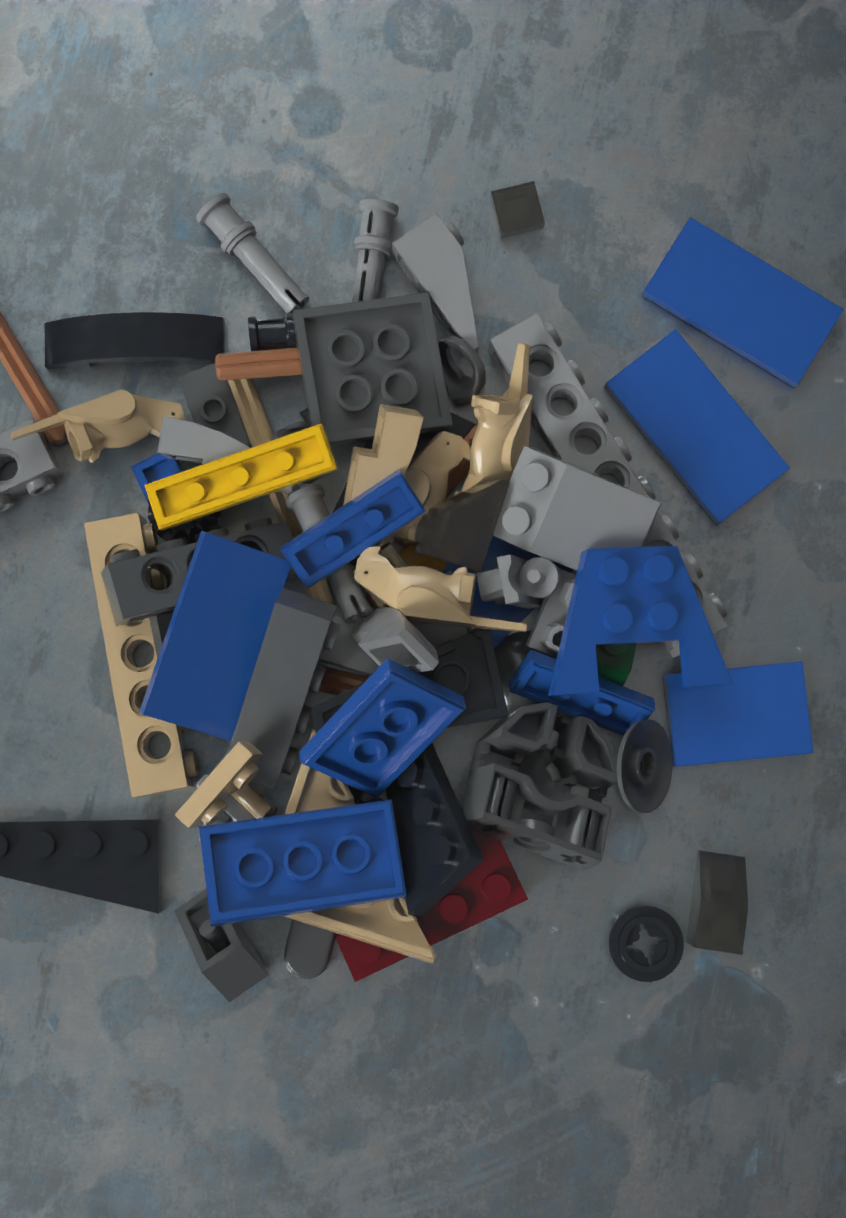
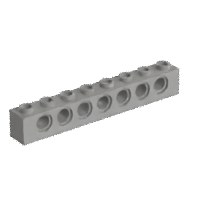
[488,313,728,658]

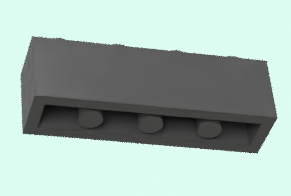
[227,588,341,789]

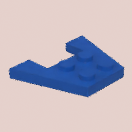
[548,546,733,696]

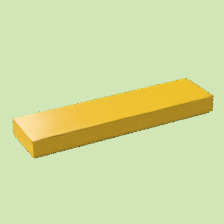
[144,423,338,531]

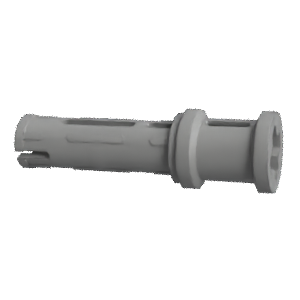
[196,192,310,314]
[352,199,399,302]
[285,484,373,623]

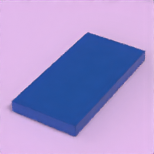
[642,217,844,388]
[604,329,790,526]
[139,531,291,741]
[199,800,407,927]

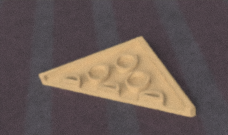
[284,730,435,964]

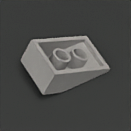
[487,446,662,570]

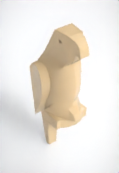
[455,343,533,514]
[10,389,187,463]
[379,431,471,548]
[354,546,527,632]

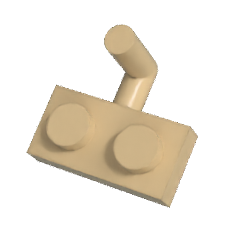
[175,741,273,828]

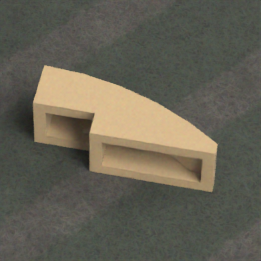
[343,404,424,506]

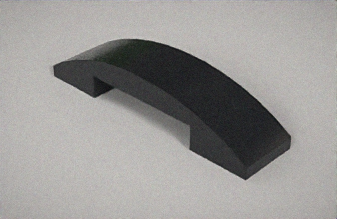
[44,312,225,369]

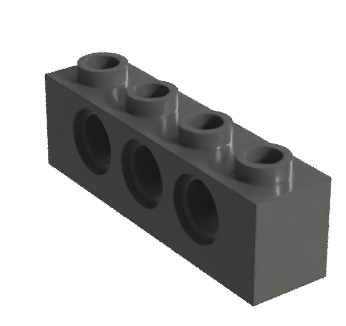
[101,518,298,627]

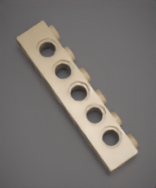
[84,513,199,798]

